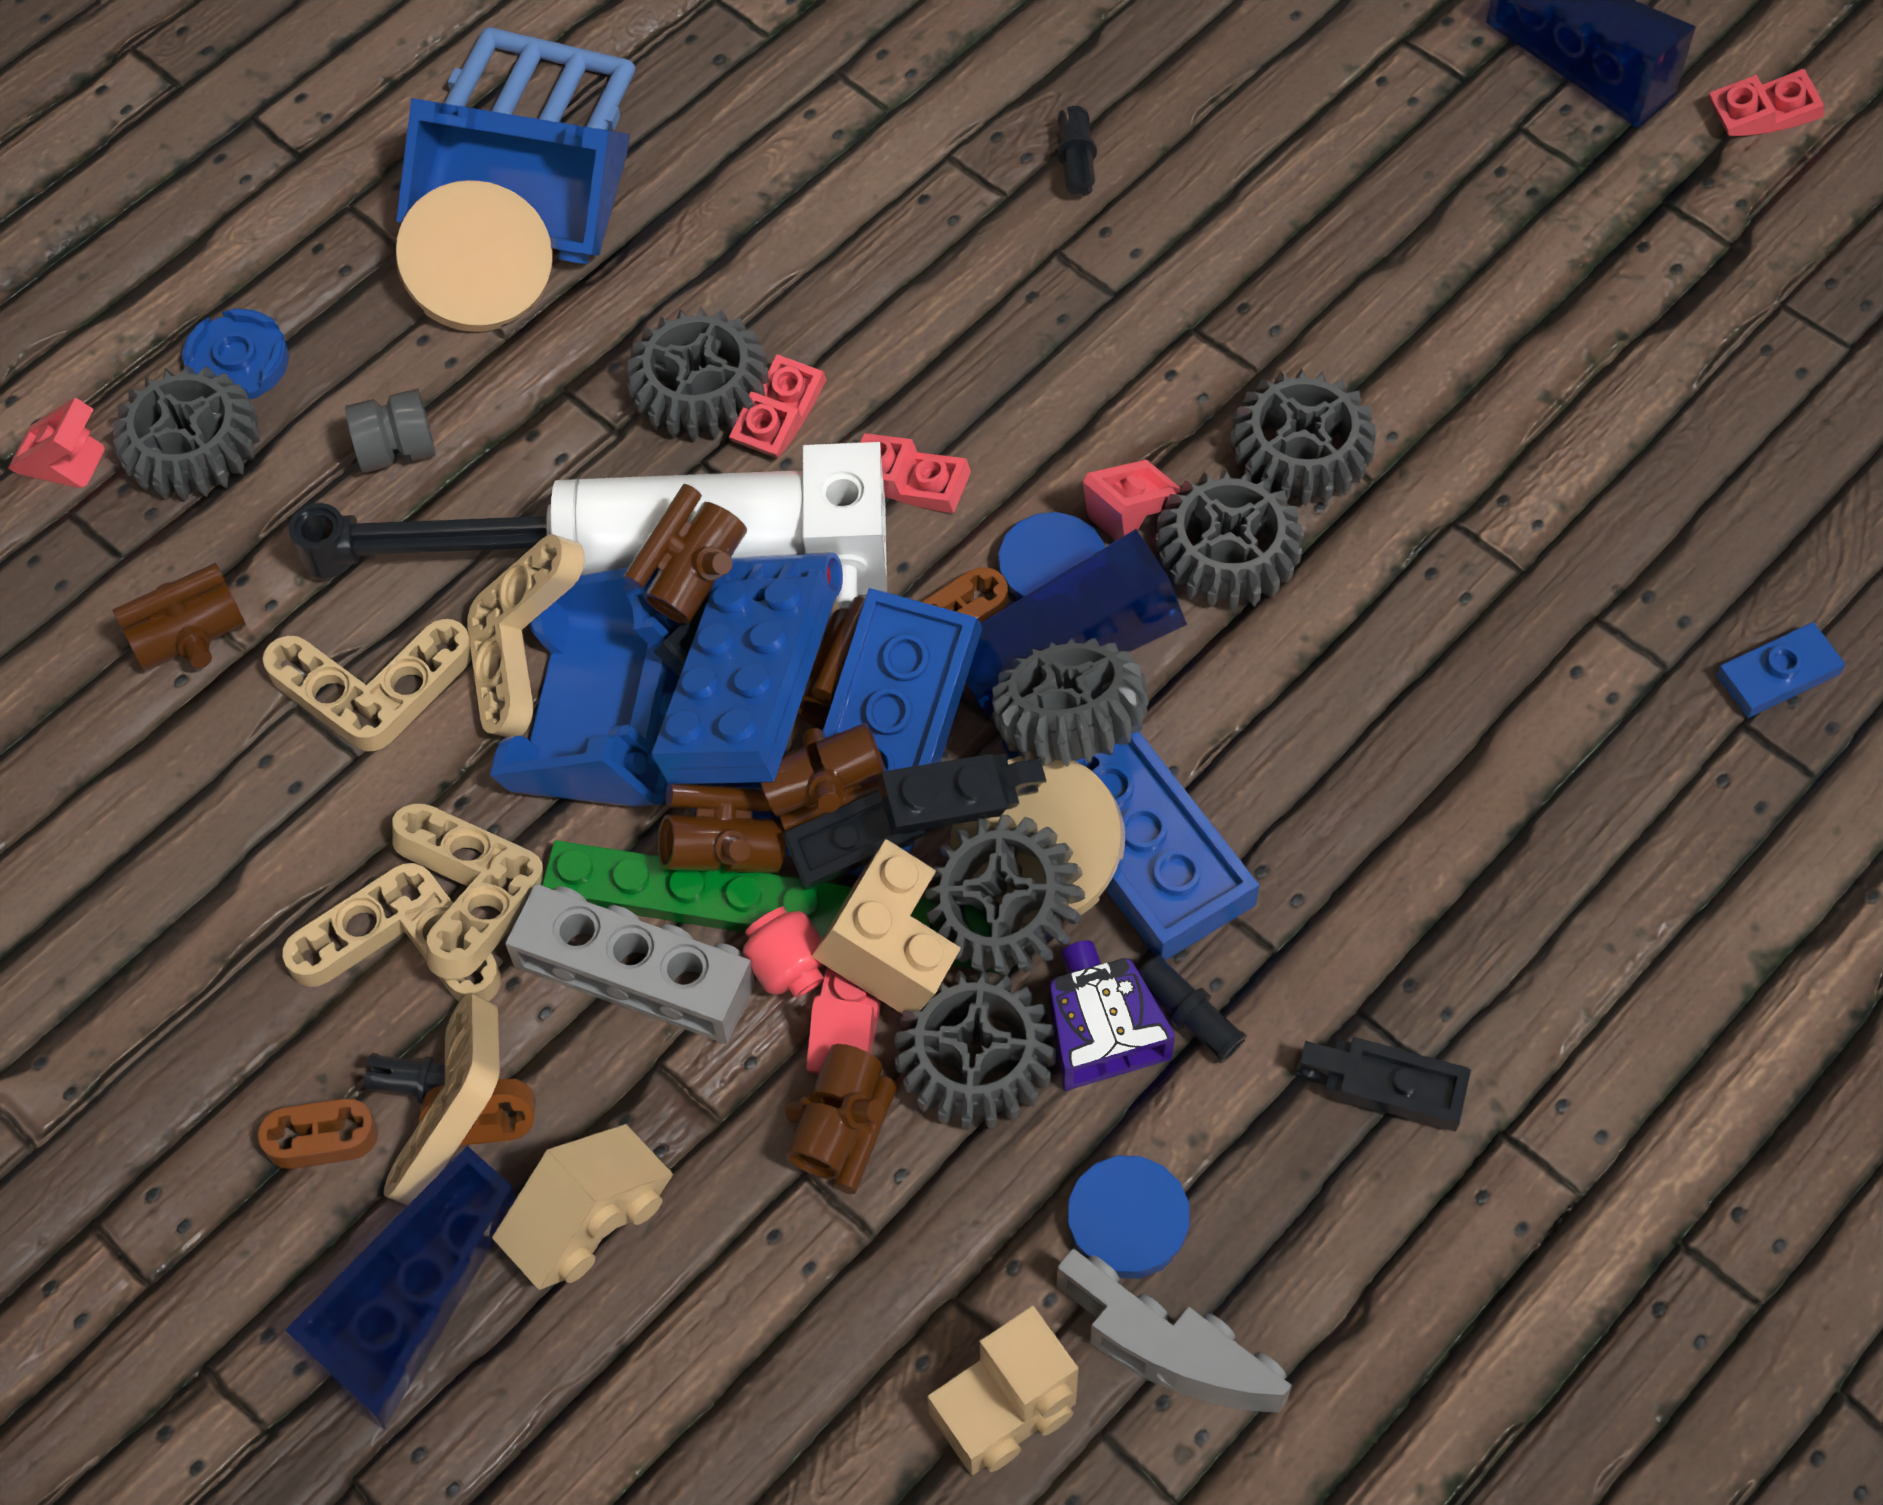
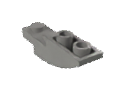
[1057,1249,1292,1413]

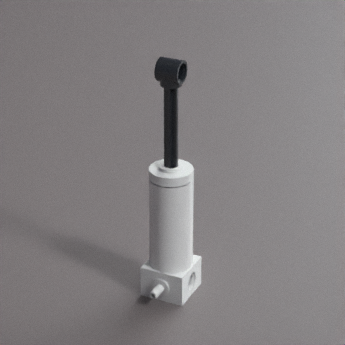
[289,442,887,608]

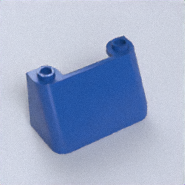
[396,98,630,264]
[490,567,681,807]

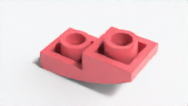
[1709,69,1824,136]
[729,354,827,459]
[860,433,971,514]

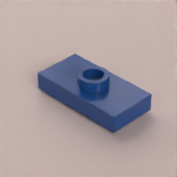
[1716,622,1846,718]

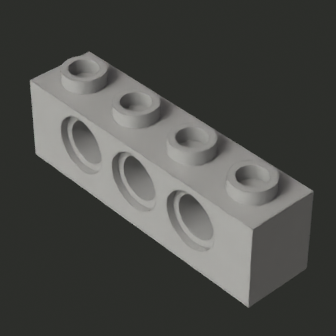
[505,884,755,1045]

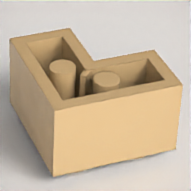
[811,839,961,1014]
[492,1124,673,1290]
[927,1306,1079,1476]

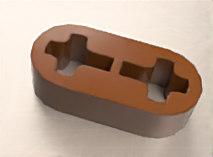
[923,567,1008,629]
[419,1078,536,1146]
[258,1099,378,1169]

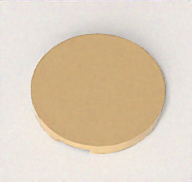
[396,181,552,332]
[950,756,1125,927]

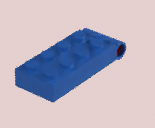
[651,552,843,784]
[786,588,983,877]
[1002,731,1260,961]

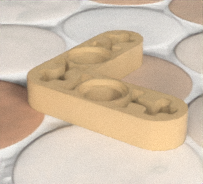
[467,534,585,737]
[263,619,472,751]
[392,804,543,979]
[282,863,501,1002]
[384,993,500,1209]

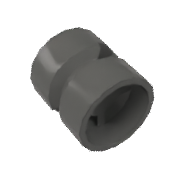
[345,389,436,473]

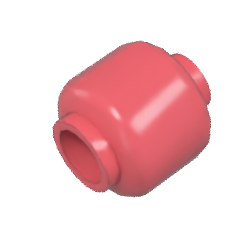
[742,907,825,998]

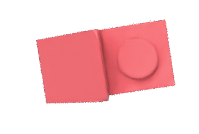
[8,397,105,488]
[1083,459,1180,548]
[806,967,882,1075]

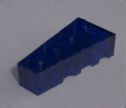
[1486,0,1696,128]
[966,529,1187,718]
[285,1145,516,1430]

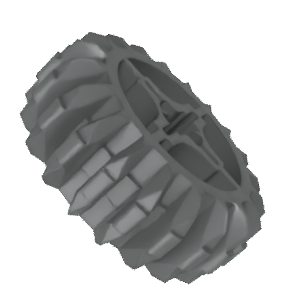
[626,307,769,442]
[112,364,259,501]
[1230,368,1377,506]
[1155,468,1304,610]
[992,638,1149,767]
[924,814,1085,975]
[894,970,1056,1130]

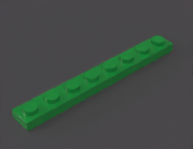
[542,840,997,973]

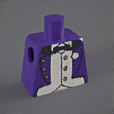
[1049,940,1175,1092]

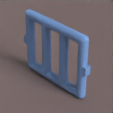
[444,27,635,131]

